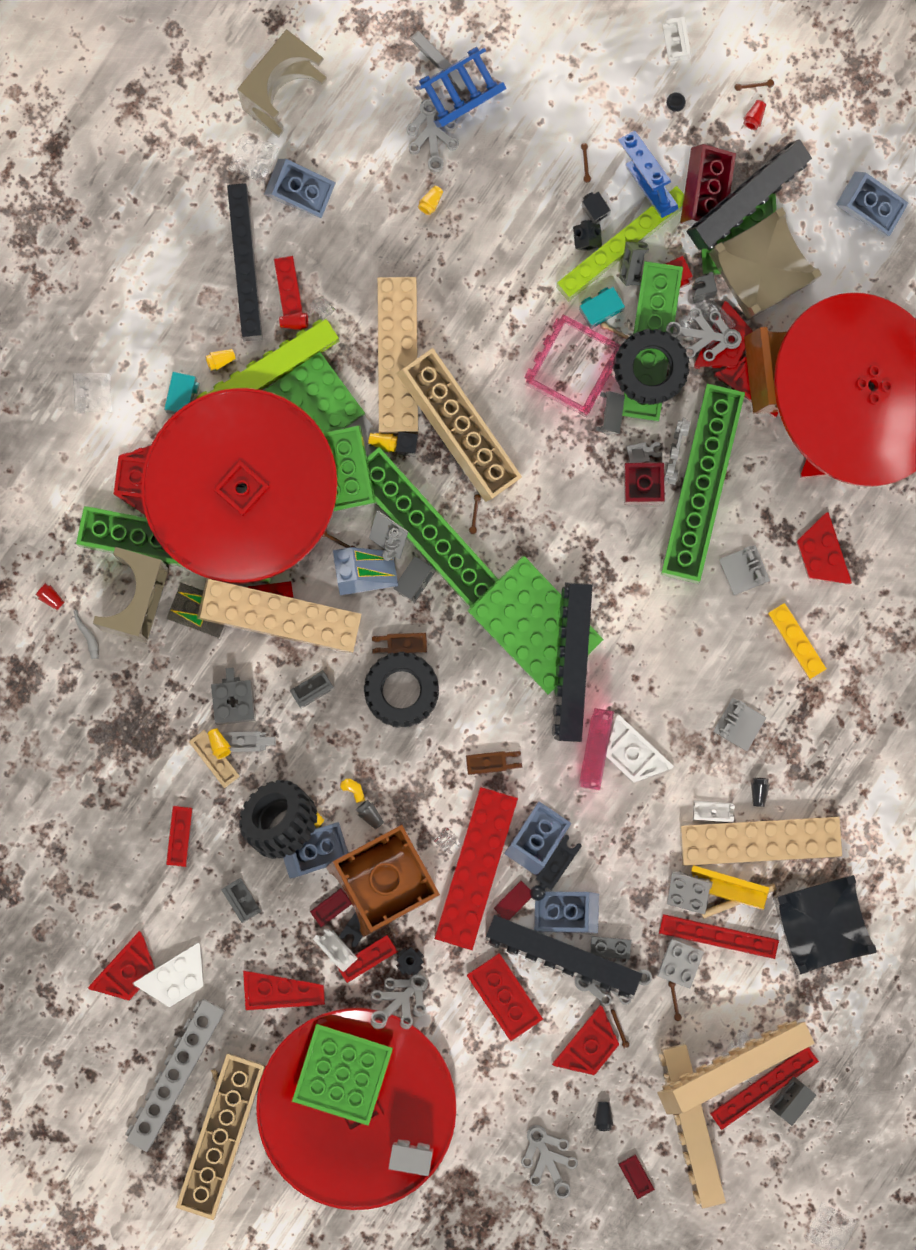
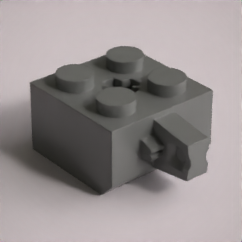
[211,667,256,725]

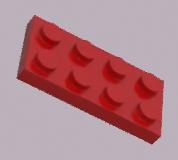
[467,953,543,1042]

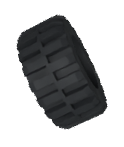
[613,329,690,405]
[364,652,439,728]
[239,780,317,859]

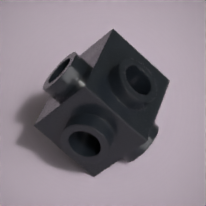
[573,220,602,251]
[396,947,425,975]

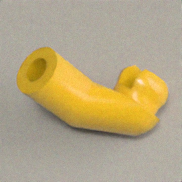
[340,779,365,803]

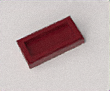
[493,881,531,920]
[310,888,352,928]
[618,1154,655,1199]

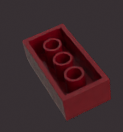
[680,144,736,226]

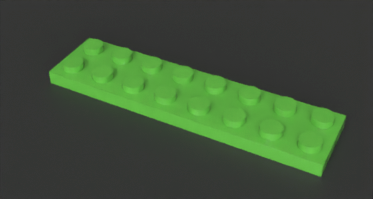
[622,261,683,422]

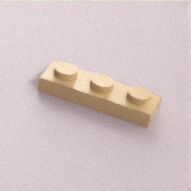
[189,730,240,789]

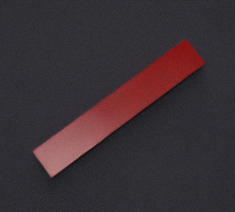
[659,914,779,959]
[710,1047,819,1130]

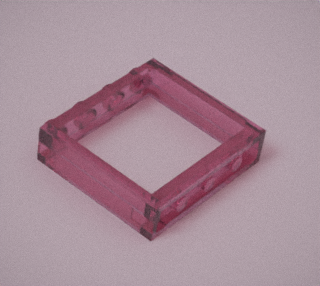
[524,314,621,418]
[578,708,614,794]

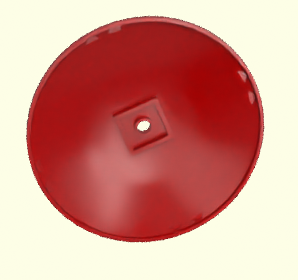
[774,293,916,487]
[141,388,338,583]
[256,1008,456,1210]

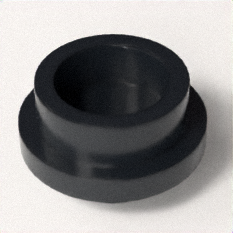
[666,92,686,112]

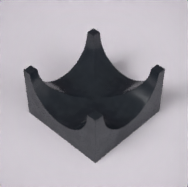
[773,875,877,975]

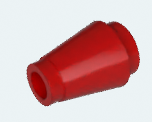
[743,100,767,130]
[279,311,309,330]
[35,583,65,611]

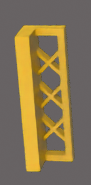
[691,865,770,910]

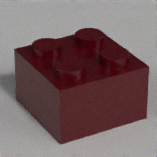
[624,463,665,505]

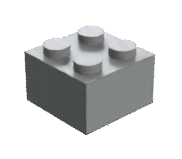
[389,1139,433,1176]

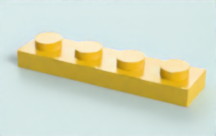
[768,603,827,680]

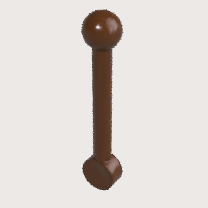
[734,79,774,91]
[581,143,591,183]
[469,494,481,534]
[322,531,356,548]
[668,981,682,1021]
[610,1008,630,1048]

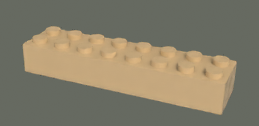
[377,277,418,435]
[396,348,522,502]
[197,579,361,653]
[680,817,842,866]
[657,1020,815,1115]
[658,1044,726,1209]
[176,1053,266,1220]

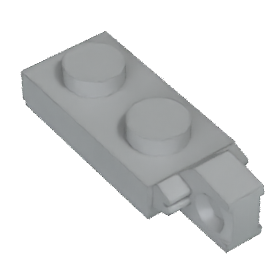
[221,731,276,752]

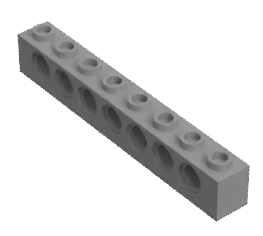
[125,999,225,1152]

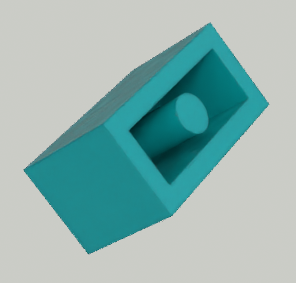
[579,287,625,329]
[164,372,200,414]

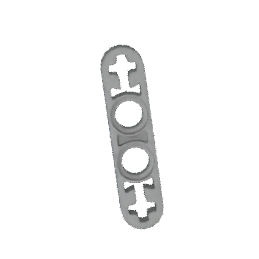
[410,31,467,91]

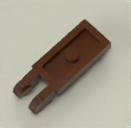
[372,633,427,654]
[466,751,523,775]

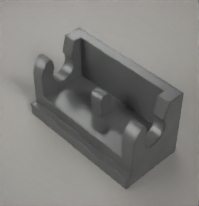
[619,242,649,286]
[692,272,717,303]
[596,391,625,434]
[393,556,436,604]
[290,670,334,709]
[221,878,261,923]
[769,1076,817,1126]

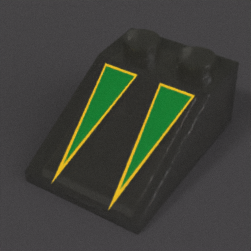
[166,583,227,640]

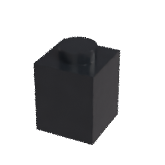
[581,191,611,223]
[396,432,418,457]

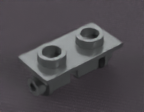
[590,936,632,959]

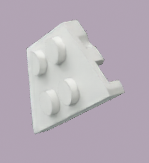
[605,715,674,783]
[133,943,203,1007]

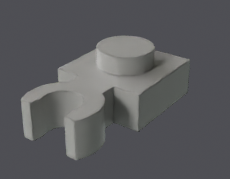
[626,442,662,463]

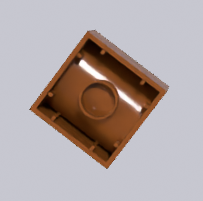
[744,327,787,414]
[326,825,440,937]

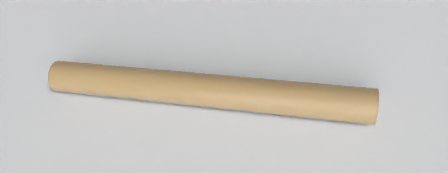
[701,883,777,919]

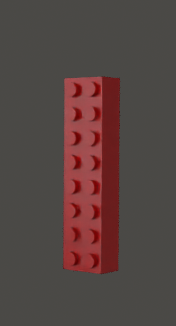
[434,787,518,950]

